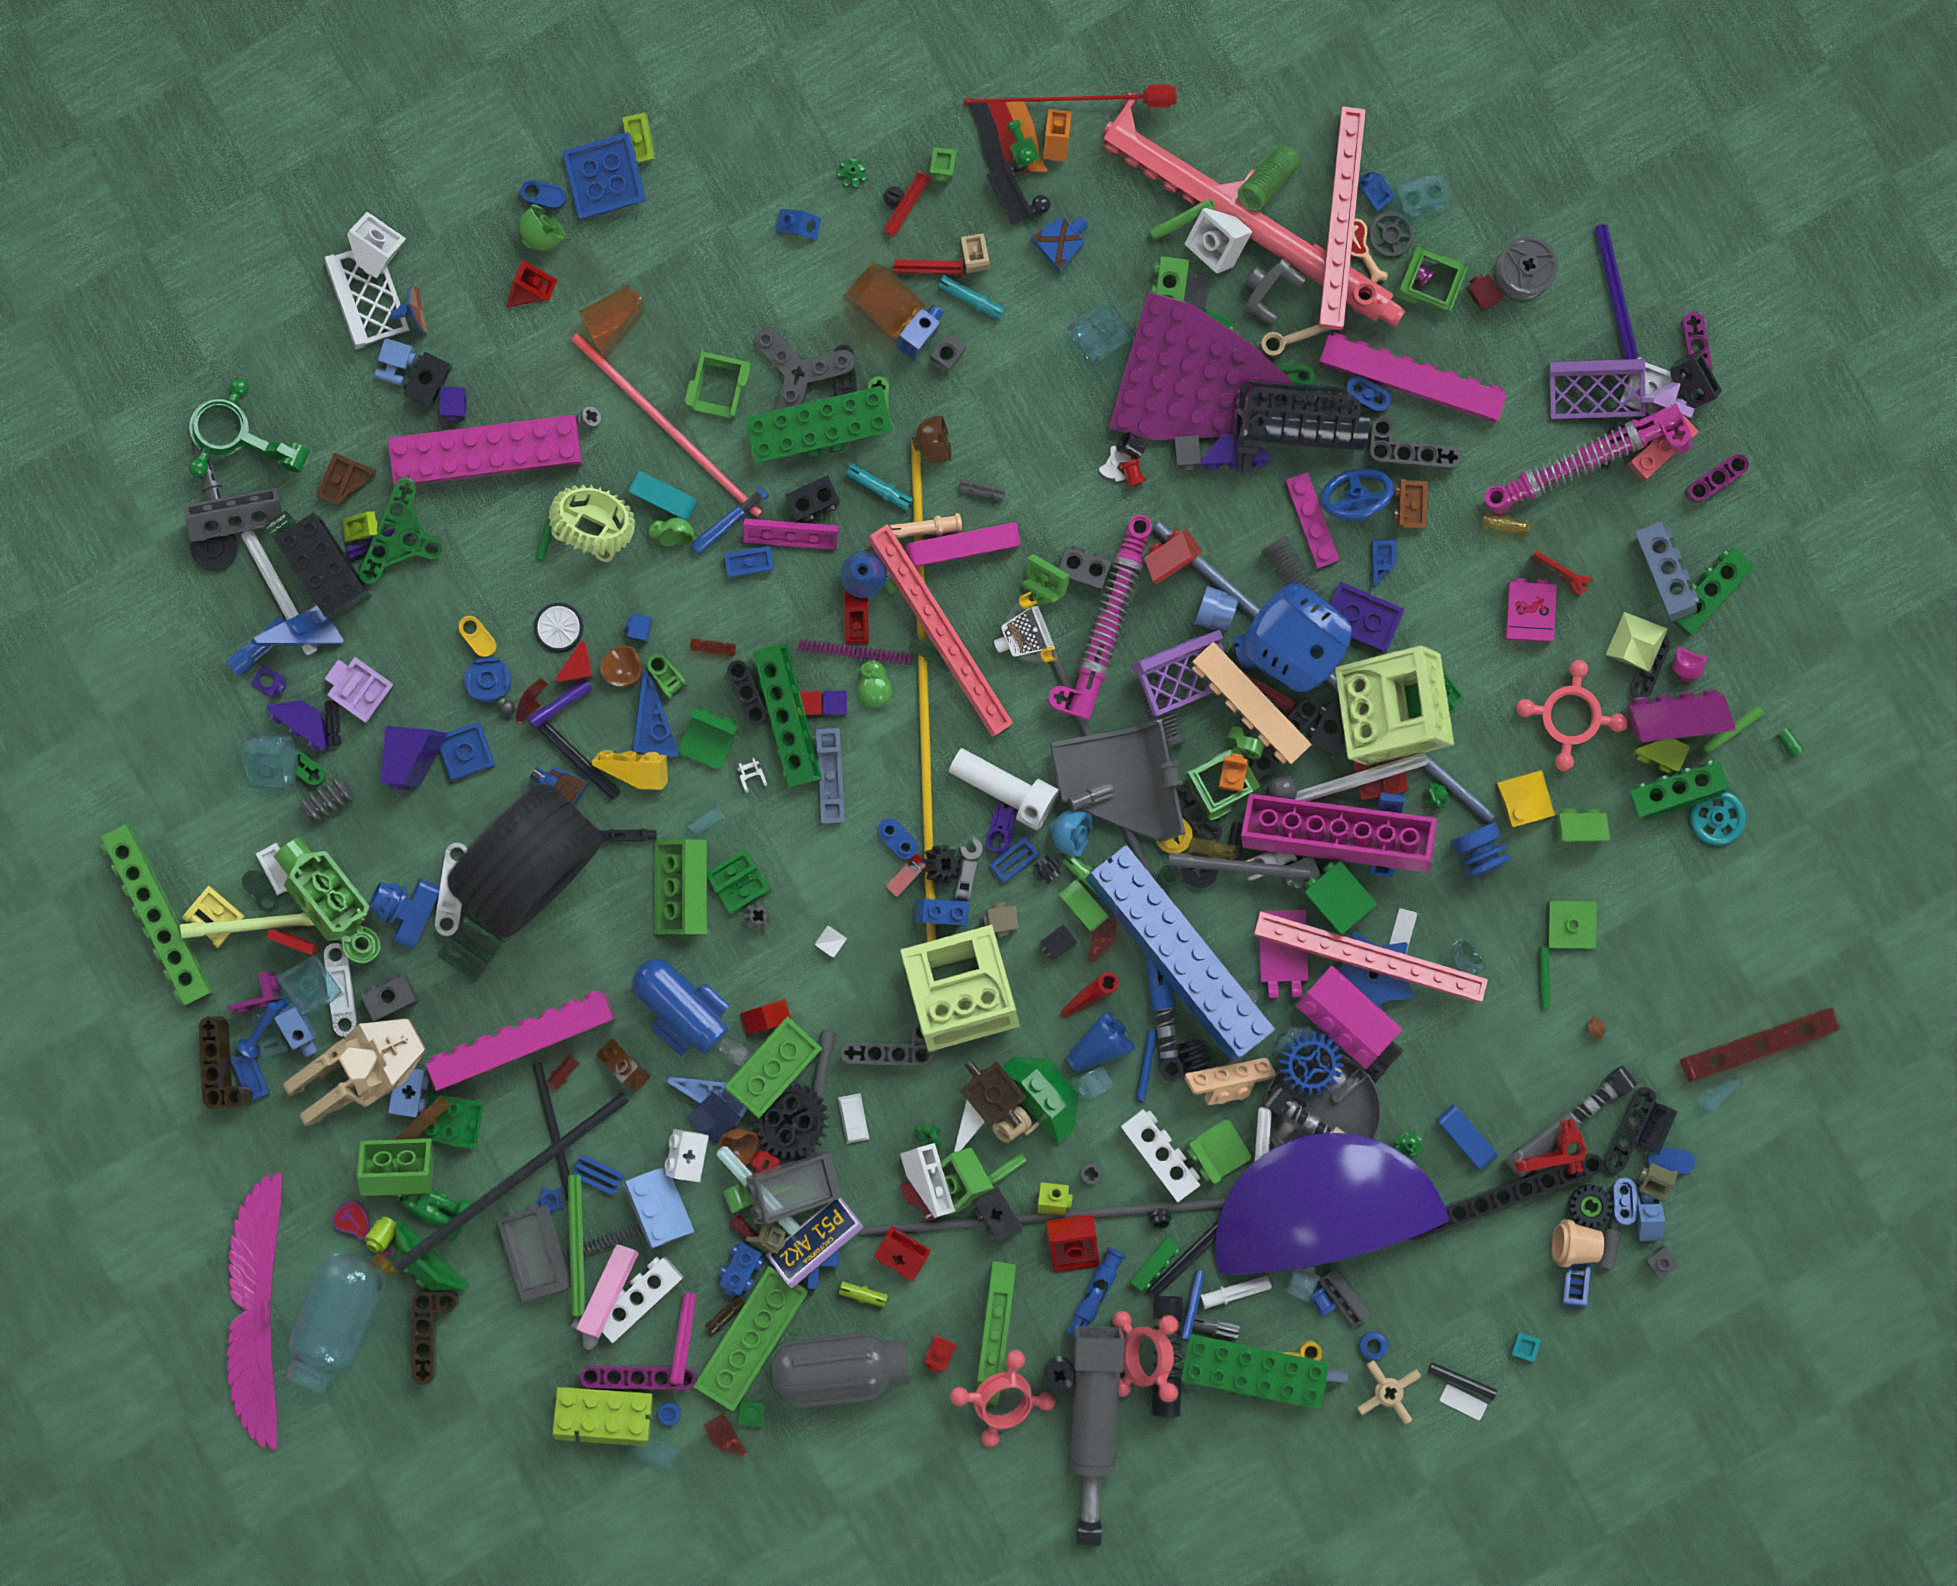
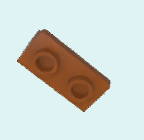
[1393,479,1428,529]

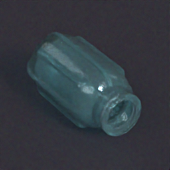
[286,1254,385,1393]

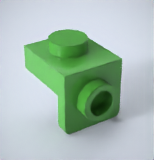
[929,147,957,182]

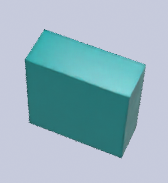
[1511,1332,1541,1362]

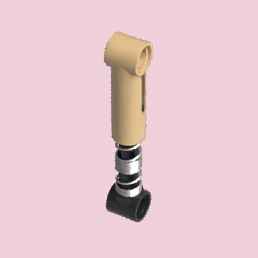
[1263,1085,1345,1135]

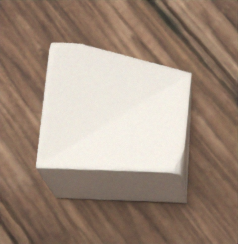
[815,925,847,958]

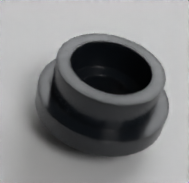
[1148,1209,1172,1229]

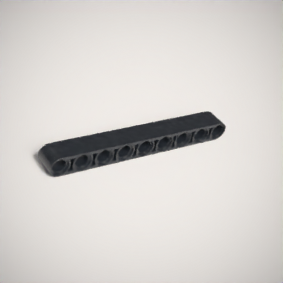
[1410,1153,1603,1241]

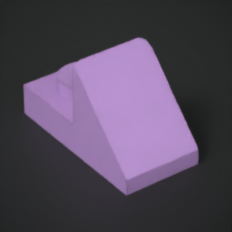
[1641,383,1694,418]

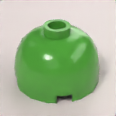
[519,204,565,251]

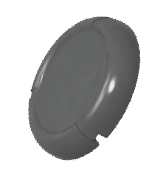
[1263,1052,1381,1147]

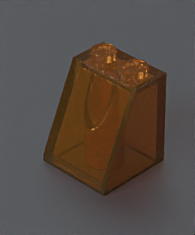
[842,262,925,340]
[579,285,644,359]

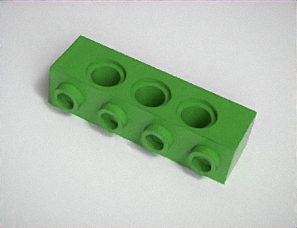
[1152,256,1189,301]

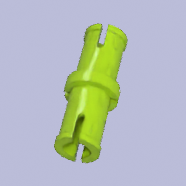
[839,1281,888,1309]

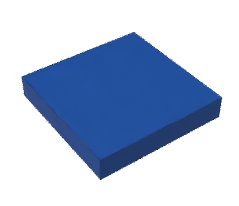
[440,721,496,781]

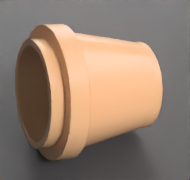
[1552,1219,1604,1267]

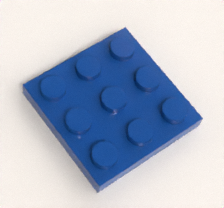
[562,132,647,220]

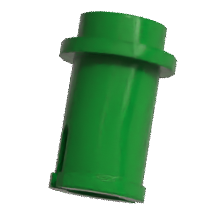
[1776,727,1804,758]

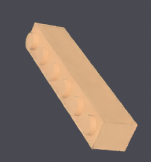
[1191,642,1312,765]

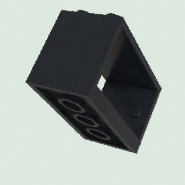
[273,513,372,622]

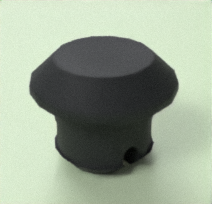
[884,186,904,207]

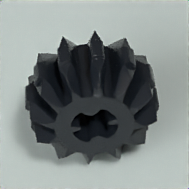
[921,845,962,884]

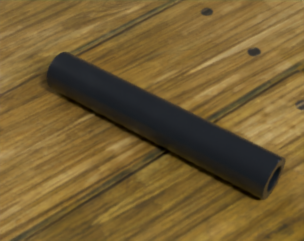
[1428,1362,1497,1401]

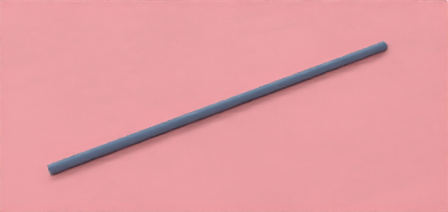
[1152,521,1496,824]

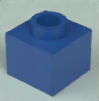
[625,614,653,642]

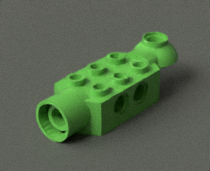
[274,837,380,963]

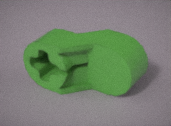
[1226,726,1265,759]

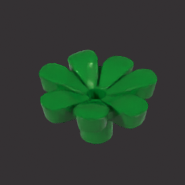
[837,158,868,188]
[914,1124,942,1149]

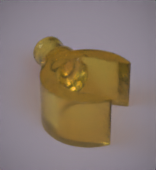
[370,1252,398,1275]

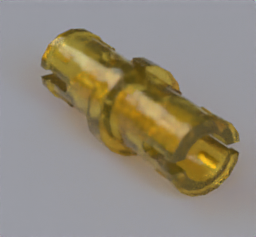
[1481,513,1531,536]

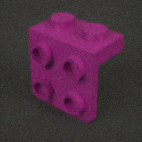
[227,971,283,1014]

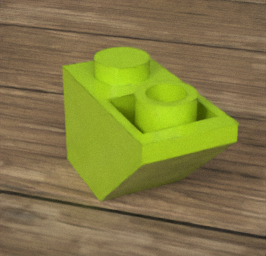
[1632,738,1690,775]

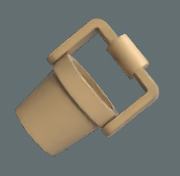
[993,1102,1040,1143]

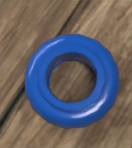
[1359,1332,1388,1361]

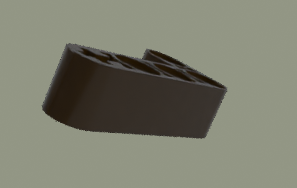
[199,1016,254,1109]
[412,1290,459,1385]

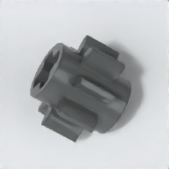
[744,901,774,930]

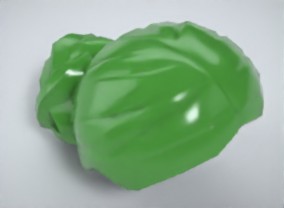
[648,518,695,547]
[857,660,892,708]

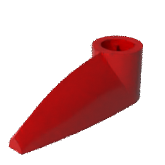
[1060,972,1119,1018]

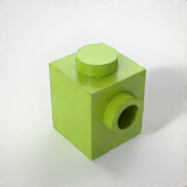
[1037,1182,1073,1216]

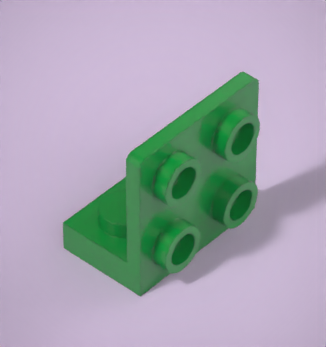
[423,1092,485,1148]

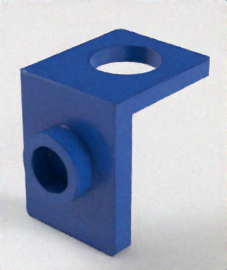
[775,209,821,240]

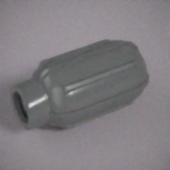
[772,1331,910,1408]

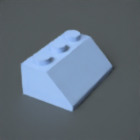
[624,1167,694,1250]

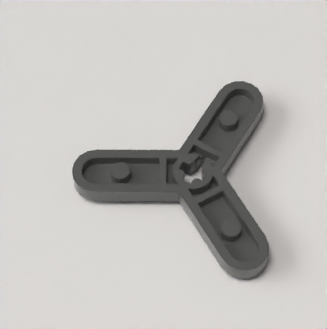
[755,328,856,410]

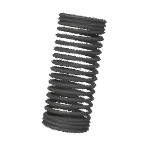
[1261,535,1324,605]
[1137,676,1187,748]

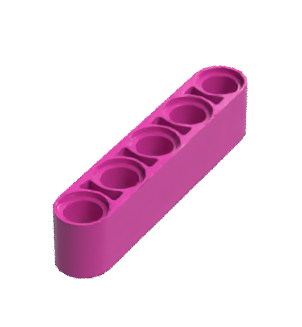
[905,522,1021,567]

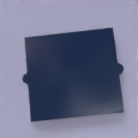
[687,1092,741,1143]

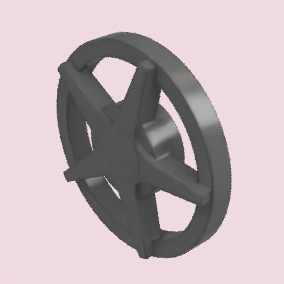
[1370,212,1414,257]

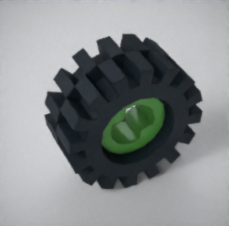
[1568,1184,1613,1228]

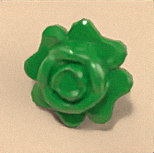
[1423,782,1449,808]
[1395,1131,1423,1159]

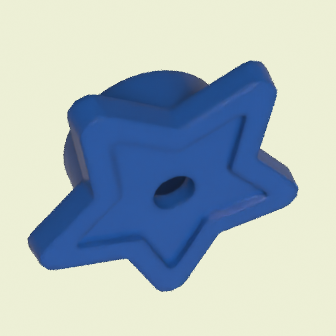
[535,1186,565,1215]

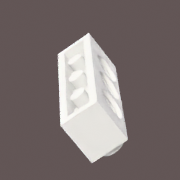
[1120,1109,1200,1202]
[602,1256,684,1343]

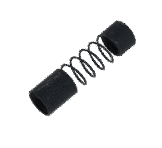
[1151,1296,1183,1417]

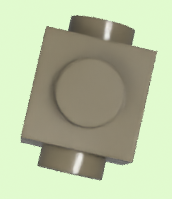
[984,902,1019,937]

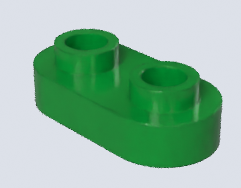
[1276,364,1315,385]

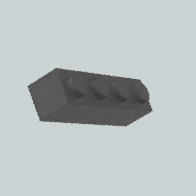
[1319,1267,1370,1327]

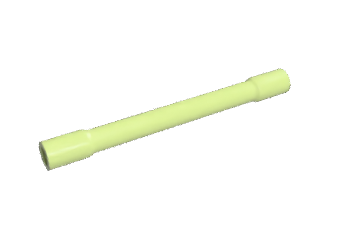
[180,912,314,938]

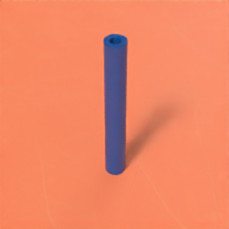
[1136,1029,1157,1101]
[1181,1270,1205,1341]

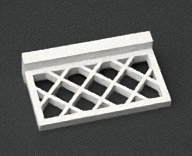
[324,250,409,350]

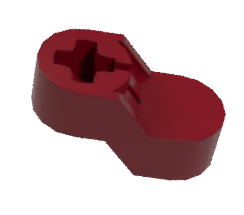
[900,1181,939,1222]

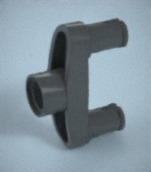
[1244,258,1306,326]

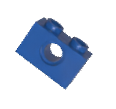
[914,899,969,926]

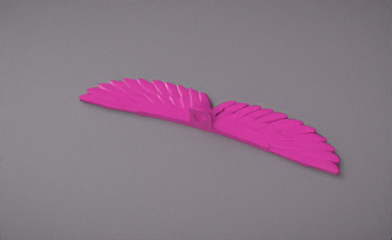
[227,1172,282,1450]

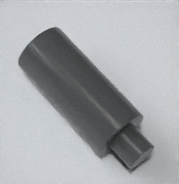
[1597,1221,1622,1269]

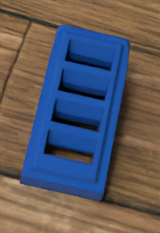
[1561,1263,1591,1309]

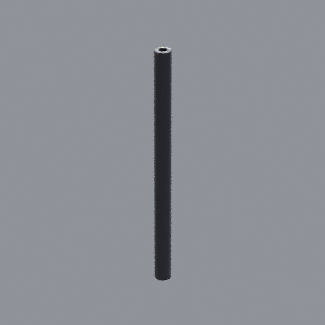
[532,1062,570,1201]

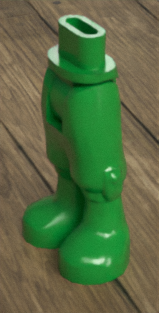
[390,1190,473,1241]

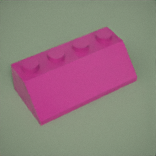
[1296,966,1402,1070]

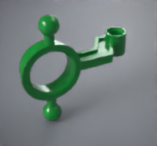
[189,378,310,478]

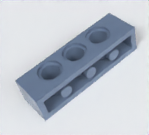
[1635,521,1699,621]

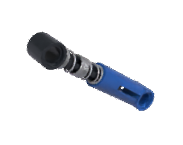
[1145,954,1183,1081]

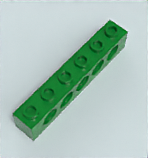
[753,643,823,788]

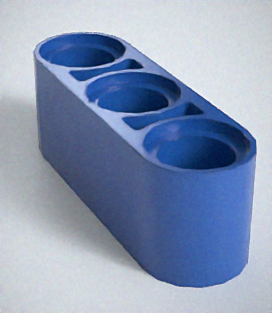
[1436,1104,1498,1171]

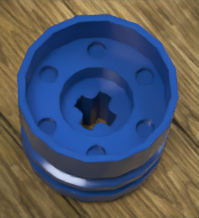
[1450,821,1511,878]

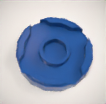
[464,657,512,704]

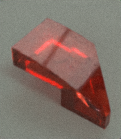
[704,1413,747,1456]

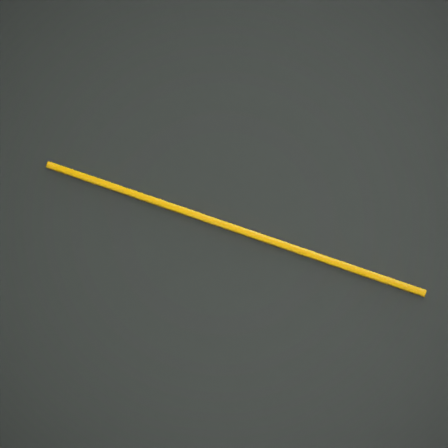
[911,440,936,942]

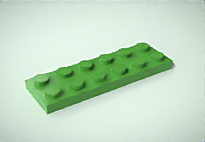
[693,1265,809,1412]

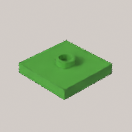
[1548,901,1597,949]

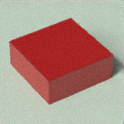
[800,691,822,715]

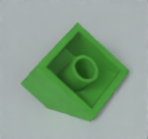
[1556,809,1610,842]
[941,1147,993,1216]

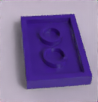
[1323,581,1405,653]

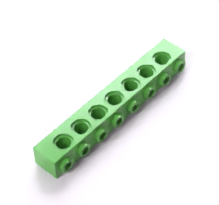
[101,824,214,1005]

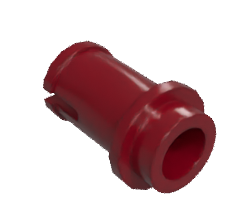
[729,1214,759,1244]

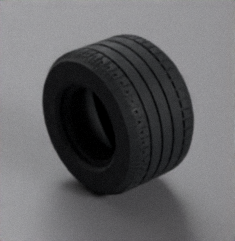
[447,784,601,938]

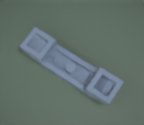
[816,728,845,823]

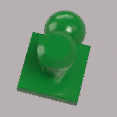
[1007,119,1041,168]

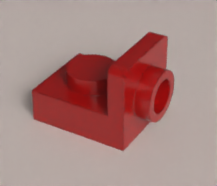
[923,1334,957,1373]

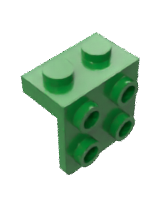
[678,706,739,769]

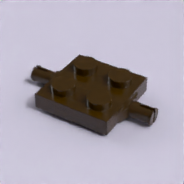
[960,1060,1026,1129]

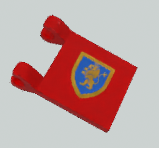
[1529,551,1593,595]

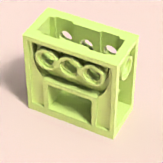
[1335,645,1454,766]
[901,925,1020,1052]

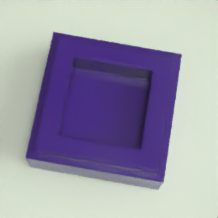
[823,690,847,715]

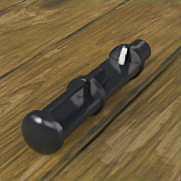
[599,828,657,843]

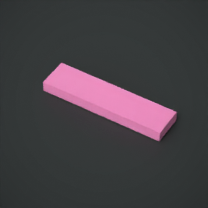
[576,1244,639,1339]

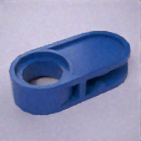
[520,180,567,209]

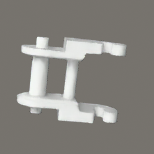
[737,758,767,793]

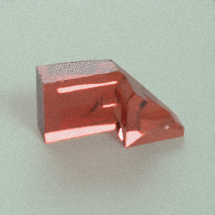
[516,678,548,724]
[1088,918,1117,962]

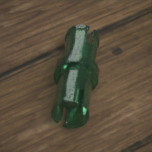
[908,636,950,672]

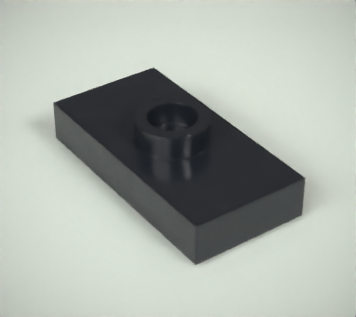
[1637,1102,1678,1155]

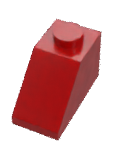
[844,590,869,644]

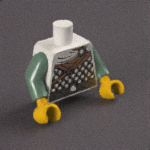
[994,592,1058,664]

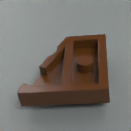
[316,453,377,506]

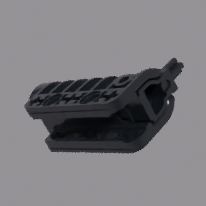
[1233,380,1370,474]

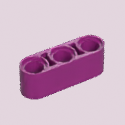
[1685,454,1749,503]

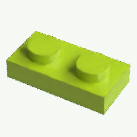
[622,113,656,164]
[342,511,378,542]

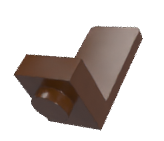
[596,1038,651,1093]

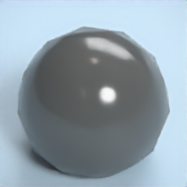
[1268,776,1298,799]

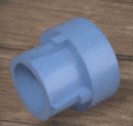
[1194,586,1238,632]

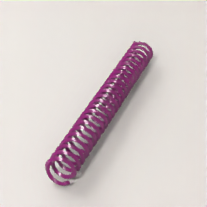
[796,638,914,666]

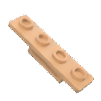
[1185,1058,1276,1105]

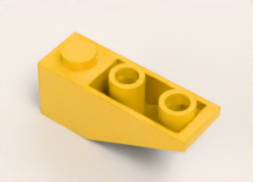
[592,750,668,790]

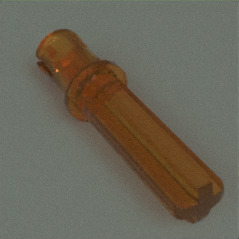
[394,1096,449,1140]

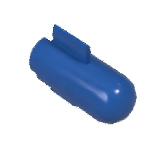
[632,959,731,1056]

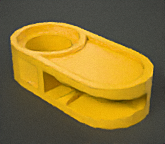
[459,616,497,657]

